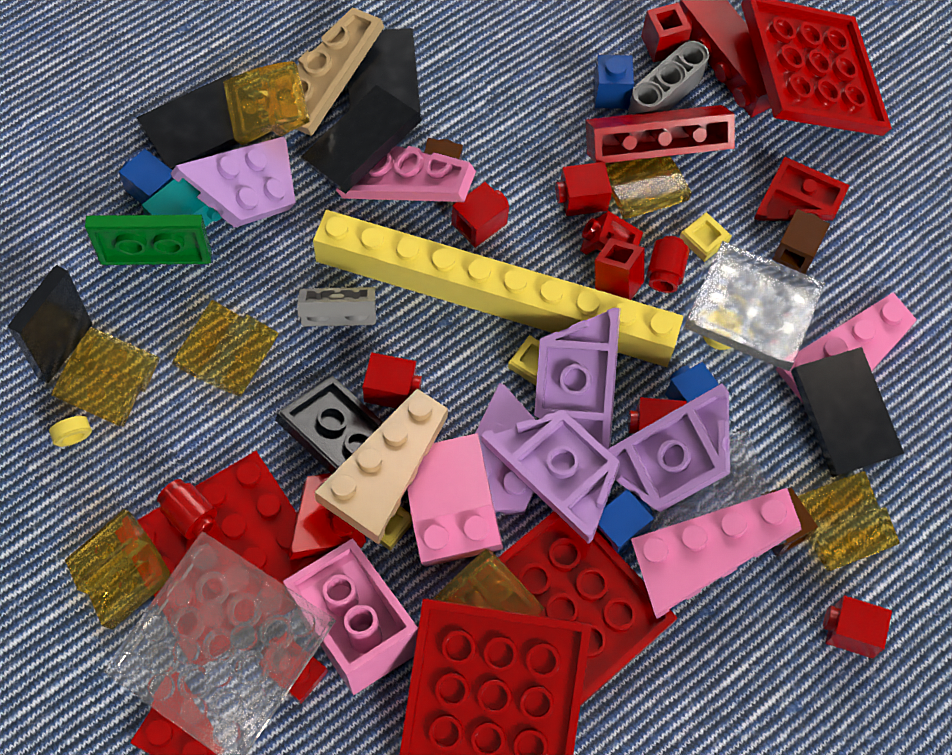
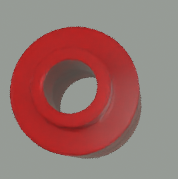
[647,236,690,293]
[157,479,217,539]

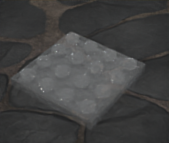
[103,531,336,755]

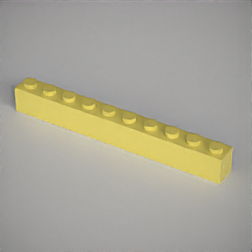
[313,210,684,367]

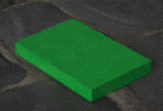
[85,215,212,265]

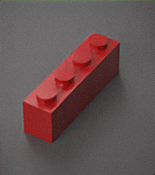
[679,0,771,118]
[585,105,735,163]

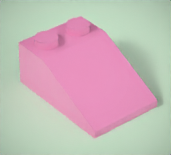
[407,433,504,567]
[283,538,418,696]

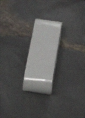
[628,41,709,115]

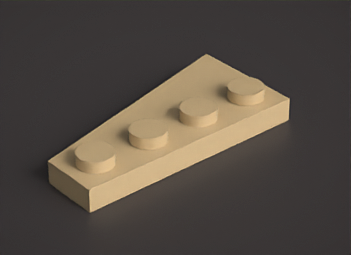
[252,7,384,136]
[315,389,448,545]

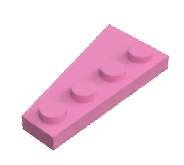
[336,146,476,202]
[776,292,917,403]
[631,488,802,619]

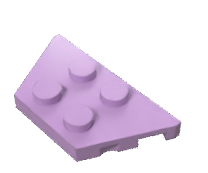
[170,136,296,228]
[534,308,621,449]
[475,383,535,515]
[607,384,730,512]
[481,410,619,544]

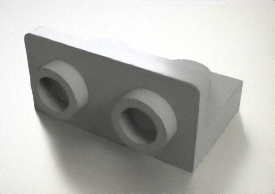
[297,287,376,327]

